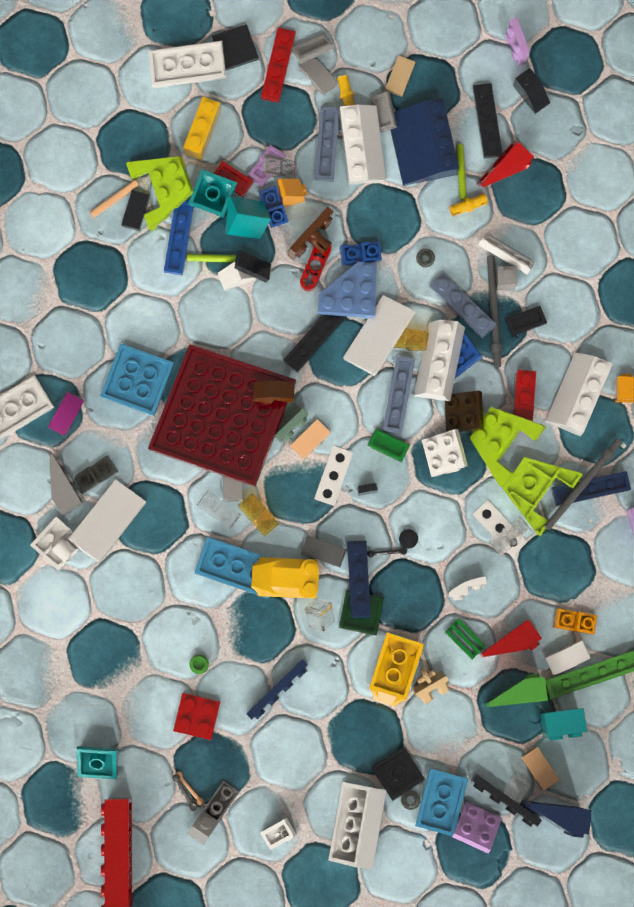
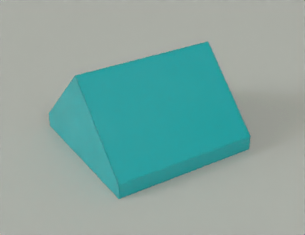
[188,170,237,218]
[225,196,271,239]
[77,746,119,780]

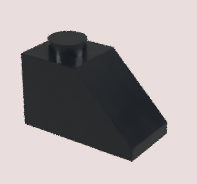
[513,68,550,114]

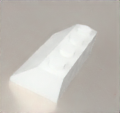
[339,105,386,185]
[413,319,465,401]
[545,353,612,436]
[328,782,386,869]

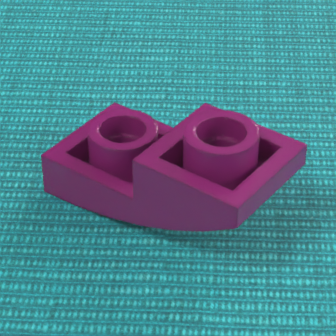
[48,392,85,436]

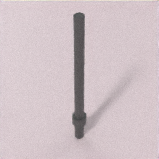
[487,255,502,368]
[544,438,622,531]

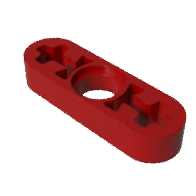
[300,246,331,292]

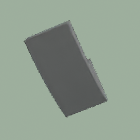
[301,536,346,568]

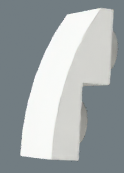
[447,576,487,601]
[545,640,591,675]

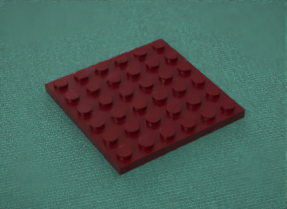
[148,344,296,487]

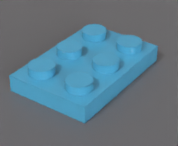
[415,769,468,836]

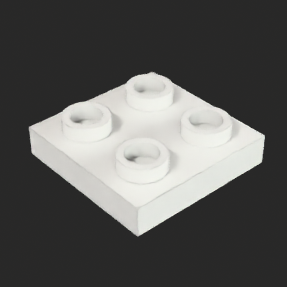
[422,429,468,477]
[30,517,79,571]

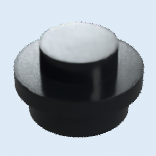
[399,529,418,549]

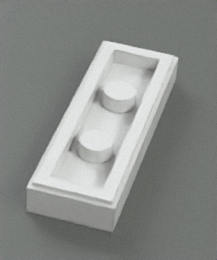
[479,234,535,274]

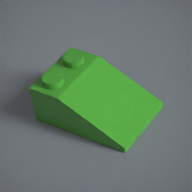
[485,673,548,707]

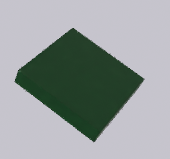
[339,590,384,636]

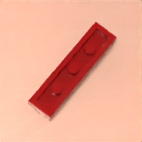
[261,27,296,103]

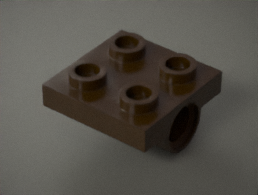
[445,390,484,432]

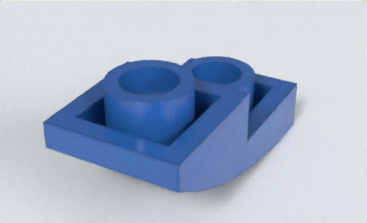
[258,186,289,228]
[340,242,382,265]

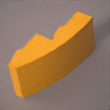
[553,608,597,635]

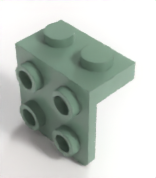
[275,401,308,443]

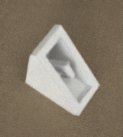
[218,262,257,291]
[261,817,297,850]

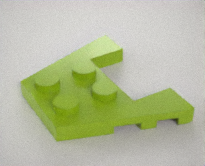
[126,156,194,231]
[470,407,546,487]
[503,457,583,536]

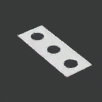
[314,446,353,506]
[472,500,527,556]

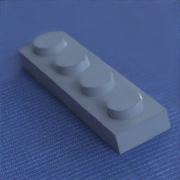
[315,106,339,182]
[430,273,496,339]
[383,356,415,434]

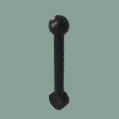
[367,547,407,558]

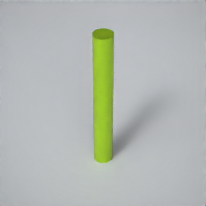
[456,144,467,201]
[187,254,236,262]

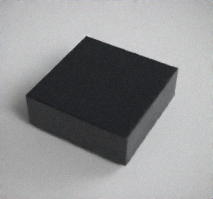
[357,483,378,496]

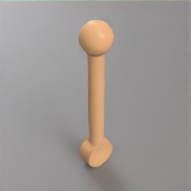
[175,772,204,805]

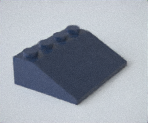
[390,97,459,186]
[522,800,592,838]

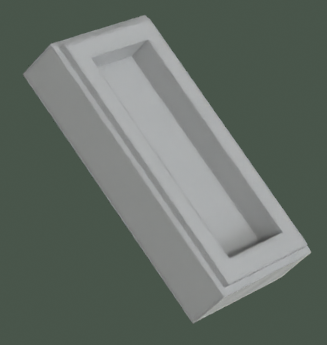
[292,32,334,64]
[371,91,398,133]

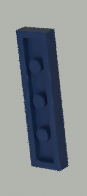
[551,471,631,507]
[347,540,371,618]
[247,659,308,720]

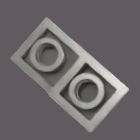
[298,57,338,95]

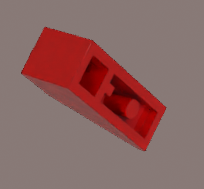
[476,141,534,187]
[480,620,542,658]

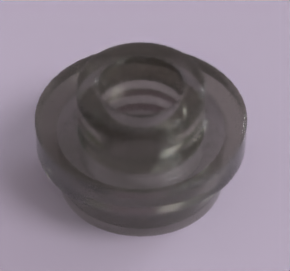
[416,248,435,268]
[401,790,420,810]

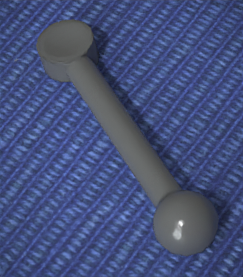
[172,774,197,811]

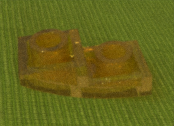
[393,328,429,351]
[238,493,279,537]

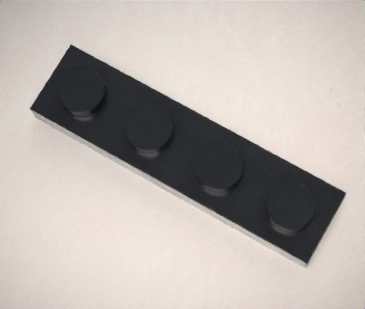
[473,83,502,159]
[283,315,348,373]
[471,774,542,827]

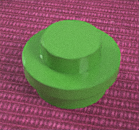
[189,655,209,674]

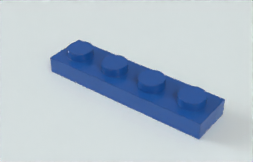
[164,200,194,275]

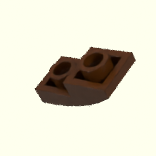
[253,381,295,404]

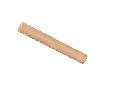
[89,180,139,218]

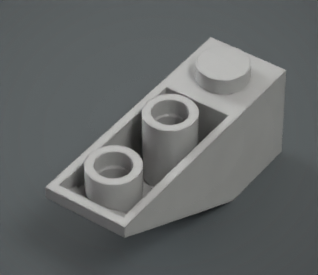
[49,454,84,516]
[188,781,239,845]

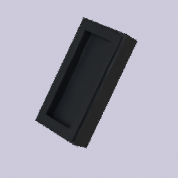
[121,190,150,231]
[234,250,271,283]
[505,306,547,337]

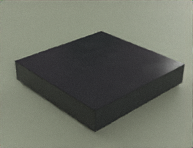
[212,24,259,71]
[371,746,425,801]

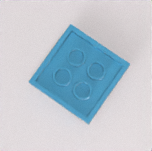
[100,343,174,416]

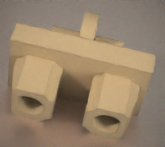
[412,669,450,704]

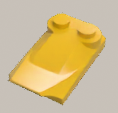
[251,557,319,598]
[369,632,424,707]

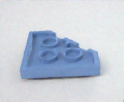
[318,262,377,318]

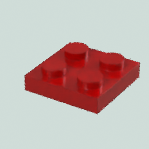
[173,693,221,740]

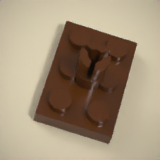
[288,207,334,260]

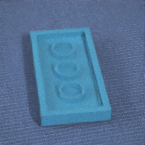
[195,537,269,599]

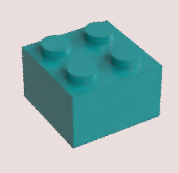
[540,708,587,741]

